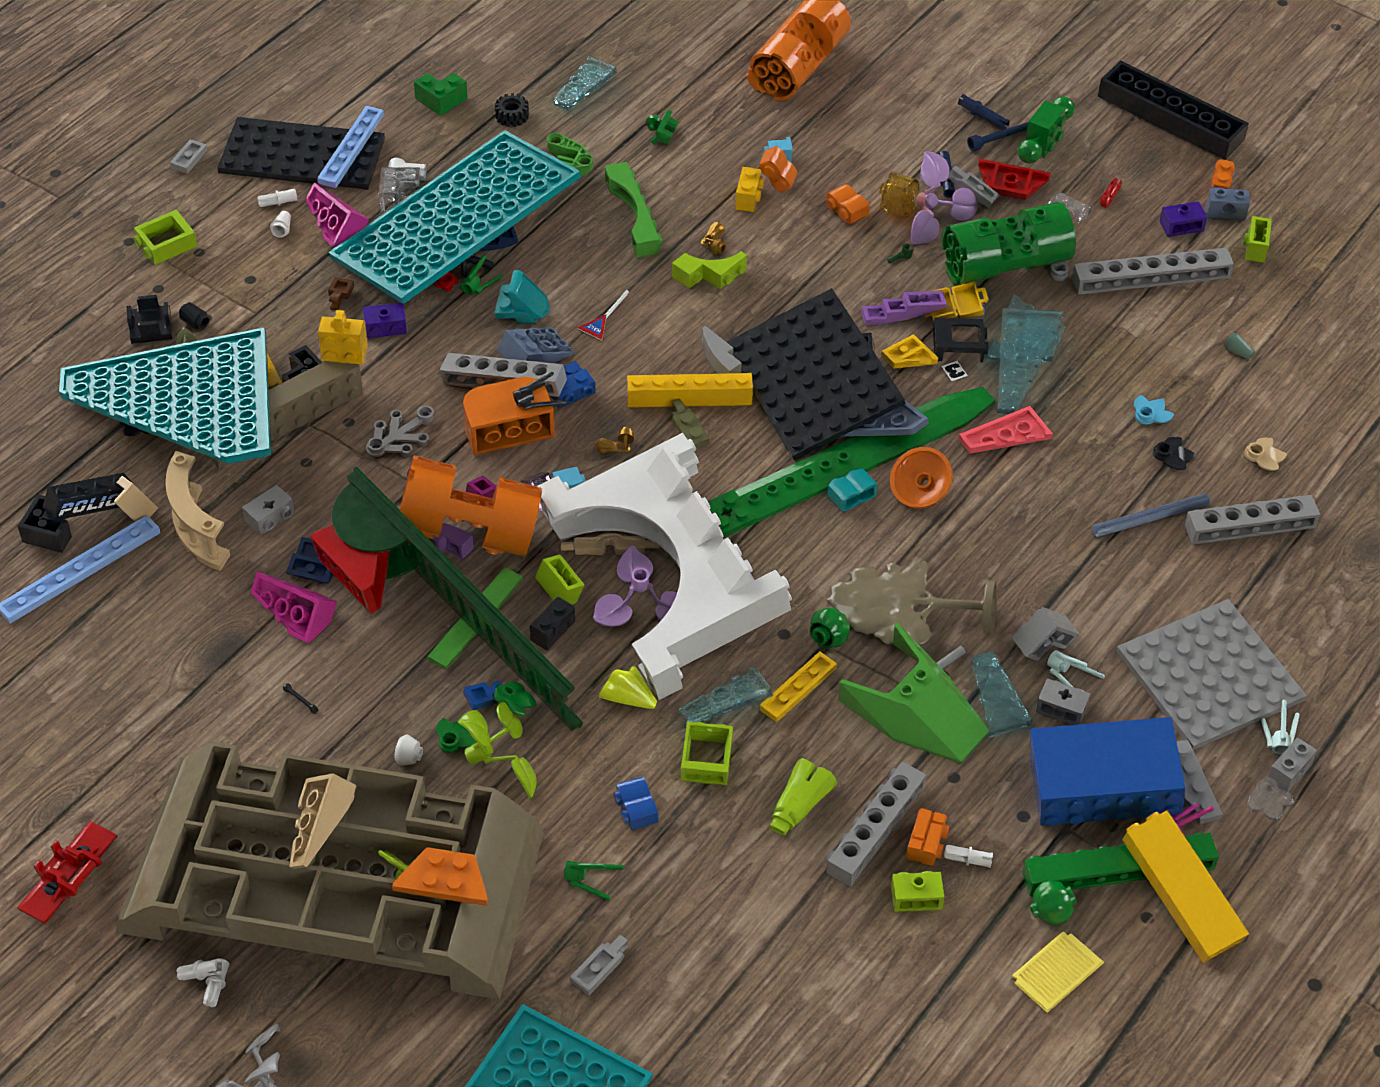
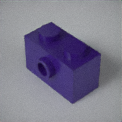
[1159,201,1207,237]
[363,303,407,338]

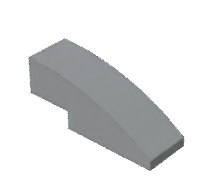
[702,326,742,374]

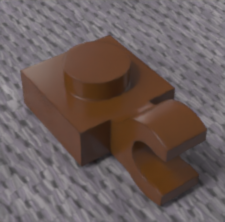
[328,277,354,310]

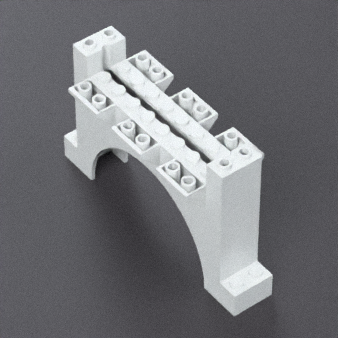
[537,433,792,700]

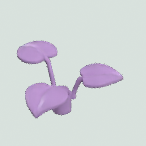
[911,151,978,245]
[593,545,677,627]

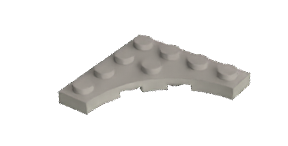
[1176,739,1223,824]

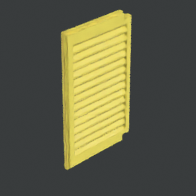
[1012,931,1104,1013]

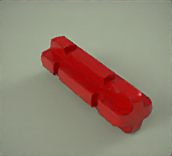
[1099,178,1122,208]

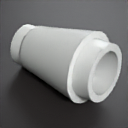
[270,211,291,238]

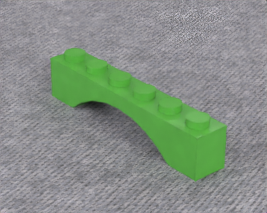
[605,162,662,258]

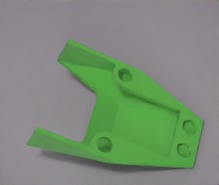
[839,622,990,763]

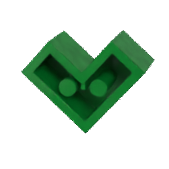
[414,73,468,116]

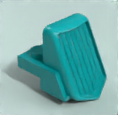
[494,270,550,324]

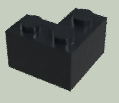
[282,345,322,383]
[18,494,72,553]

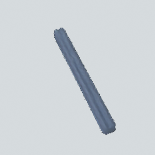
[1092,493,1210,537]

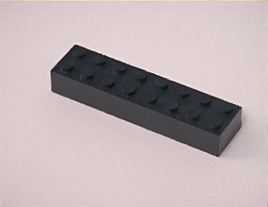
[1098,60,1249,160]

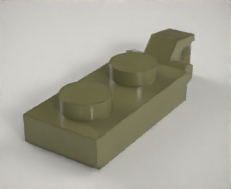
[672,399,710,448]

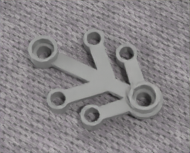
[366,406,434,458]

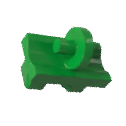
[646,109,679,145]

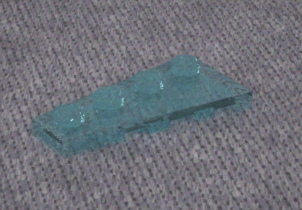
[553,56,617,110]
[971,651,1032,738]
[679,665,773,725]

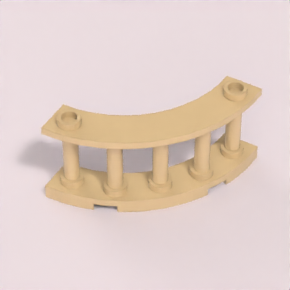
[166,451,230,571]

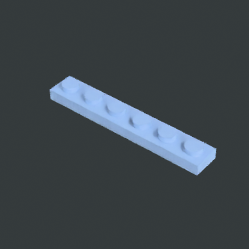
[317,106,384,188]

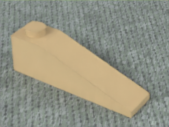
[289,774,356,869]

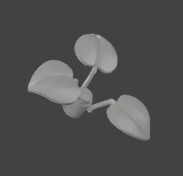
[216,1023,280,1087]

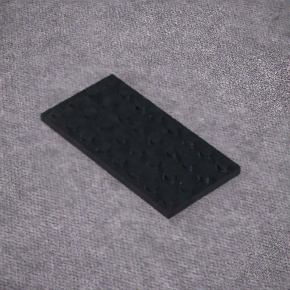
[217,117,385,190]

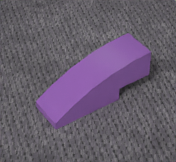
[428,523,474,559]

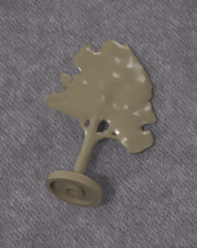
[827,560,997,645]

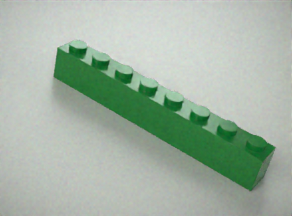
[1022,833,1219,896]

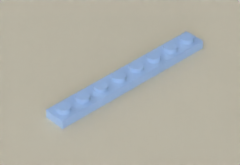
[0,515,160,624]

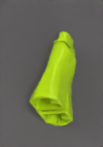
[769,758,837,836]

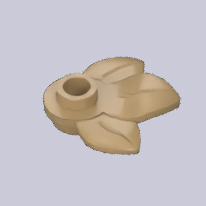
[1244,437,1287,471]

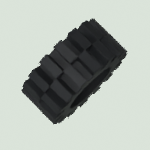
[495,93,529,127]

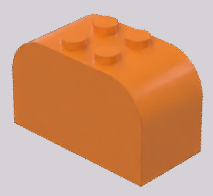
[463,377,555,455]

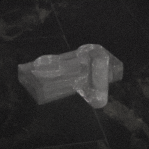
[1048,191,1092,223]

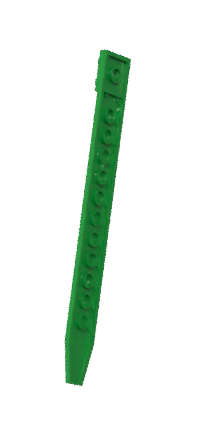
[708,387,995,538]

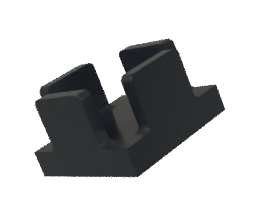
[126,295,172,344]

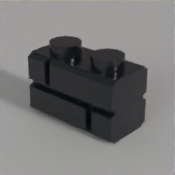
[529,597,575,650]

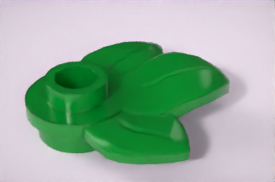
[494,681,537,717]
[436,718,477,753]

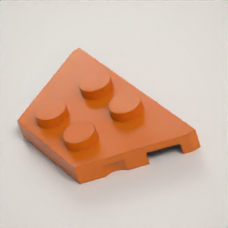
[392,847,488,906]

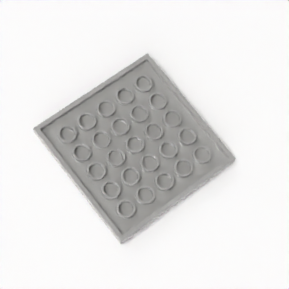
[1116,599,1307,751]

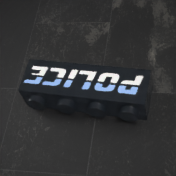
[43,473,131,521]

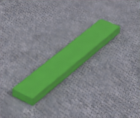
[428,567,523,670]

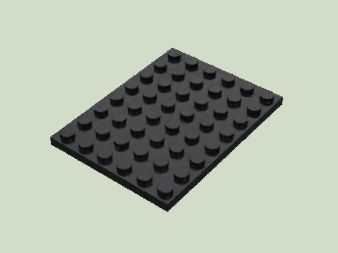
[726,288,906,460]

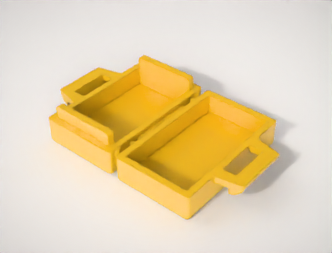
[924,282,989,322]

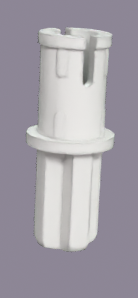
[258,188,297,207]
[944,845,993,868]
[176,958,224,980]
[203,958,229,1007]

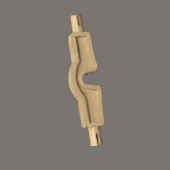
[561,533,659,555]

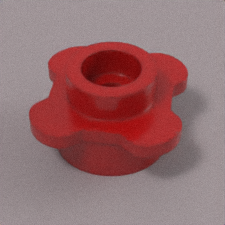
[435,272,458,291]

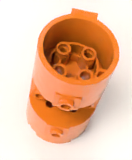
[746,0,851,101]
[400,455,542,557]

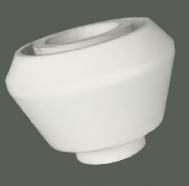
[395,734,423,766]

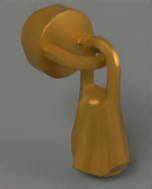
[701,222,726,255]
[595,427,635,453]

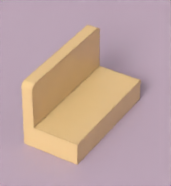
[114,476,158,522]

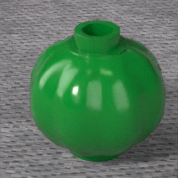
[809,607,850,648]
[1029,880,1077,926]

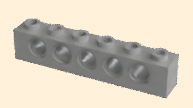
[440,353,567,397]
[1185,495,1320,545]
[825,761,926,887]

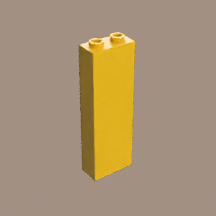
[1122,811,1249,963]

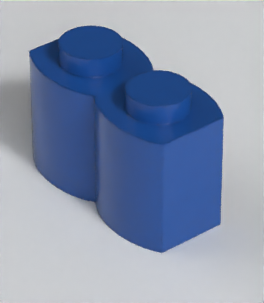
[613,776,659,830]

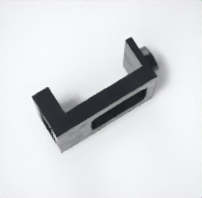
[933,318,989,362]

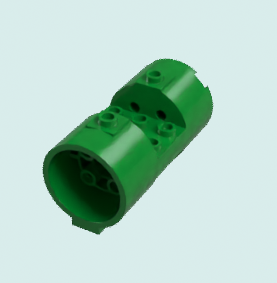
[942,202,1076,286]

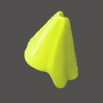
[599,666,657,709]

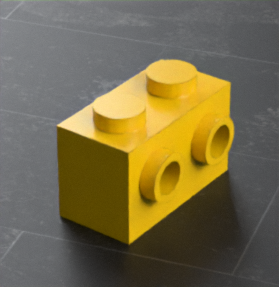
[735,167,764,212]

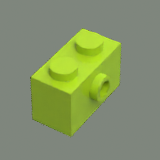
[1243,216,1272,263]
[535,554,584,604]
[891,871,944,912]

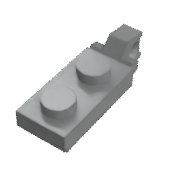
[948,166,999,208]
[570,935,628,996]

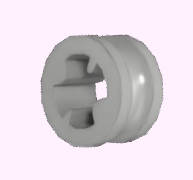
[1050,262,1069,281]

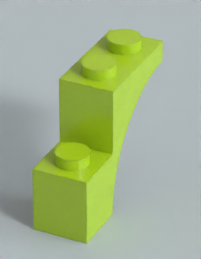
[672,251,747,290]

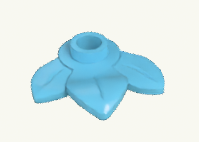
[1134,395,1174,425]

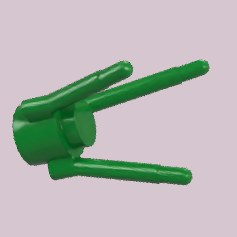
[460,255,503,295]
[564,861,625,900]

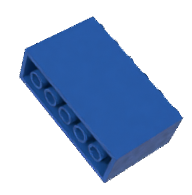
[1029,717,1186,826]

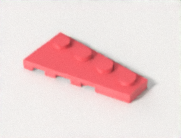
[958,406,1053,454]

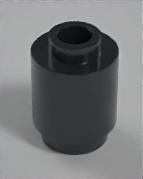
[179,302,210,330]

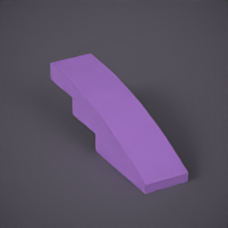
[861,291,947,326]

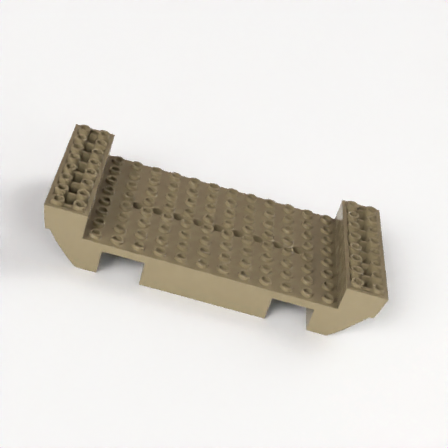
[116,742,544,1000]

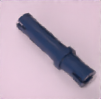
[958,94,1010,130]
[939,151,955,198]

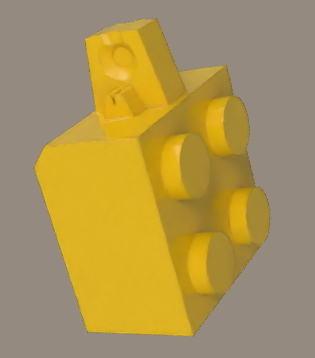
[318,310,368,365]

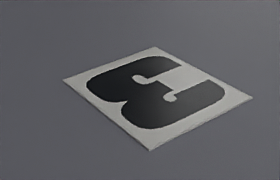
[941,361,968,381]

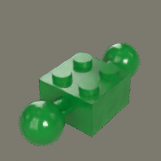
[1017,96,1075,164]

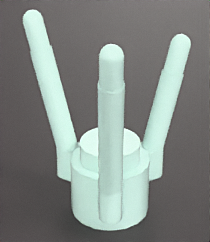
[1047,650,1105,688]
[1261,700,1299,755]

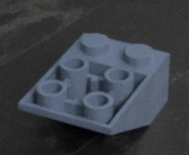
[497,327,574,363]

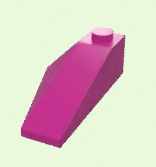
[305,182,369,247]
[250,572,337,643]

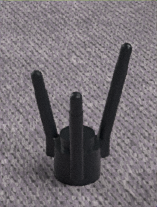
[513,372,568,410]

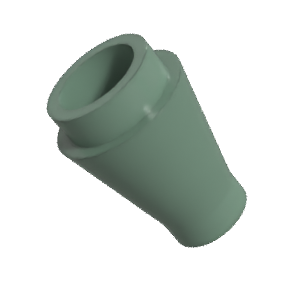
[1224,332,1255,361]

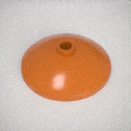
[890,447,953,509]

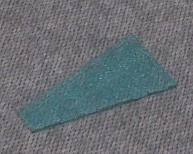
[997,308,1064,414]

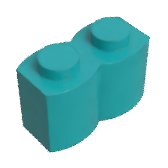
[827,468,878,511]

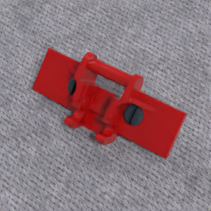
[17,821,117,924]

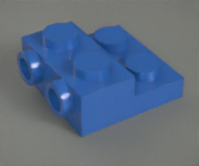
[551,361,596,408]

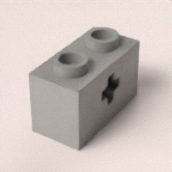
[242,485,295,536]
[1036,678,1091,725]
[1266,737,1317,794]

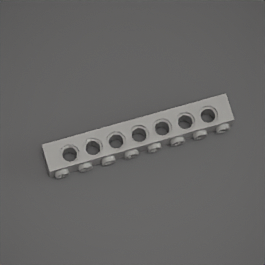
[1072,248,1234,295]

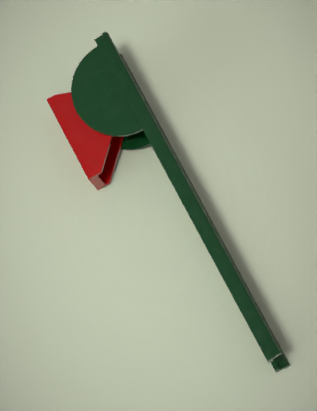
[310,467,583,731]

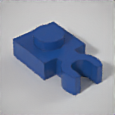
[463,681,502,710]

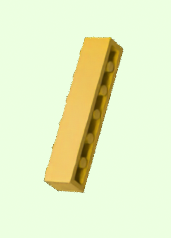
[627,373,753,408]

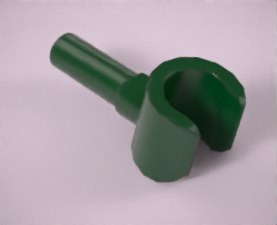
[887,243,914,263]

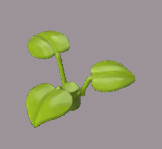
[458,702,537,799]

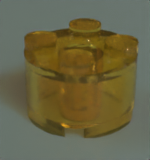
[879,172,919,216]

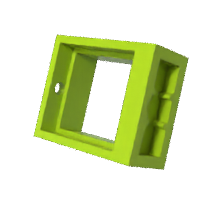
[133,210,197,265]
[681,722,733,785]

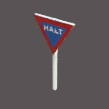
[577,290,629,341]

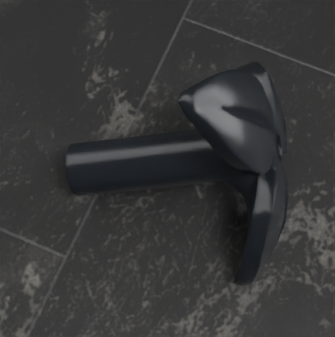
[461,255,494,277]

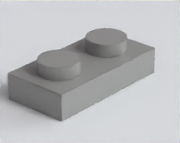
[170,139,207,174]

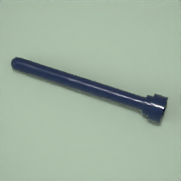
[967,122,1028,151]

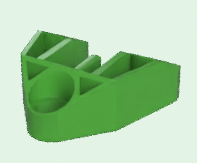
[547,133,593,177]

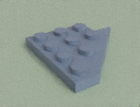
[841,400,929,437]

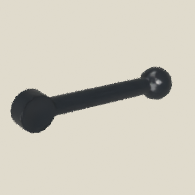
[283,683,318,714]

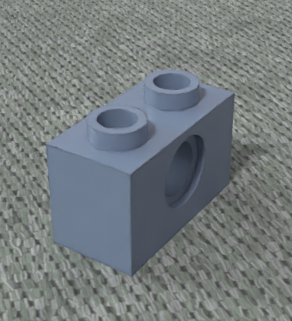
[1206,187,1250,221]

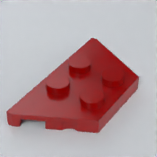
[978,158,1051,200]

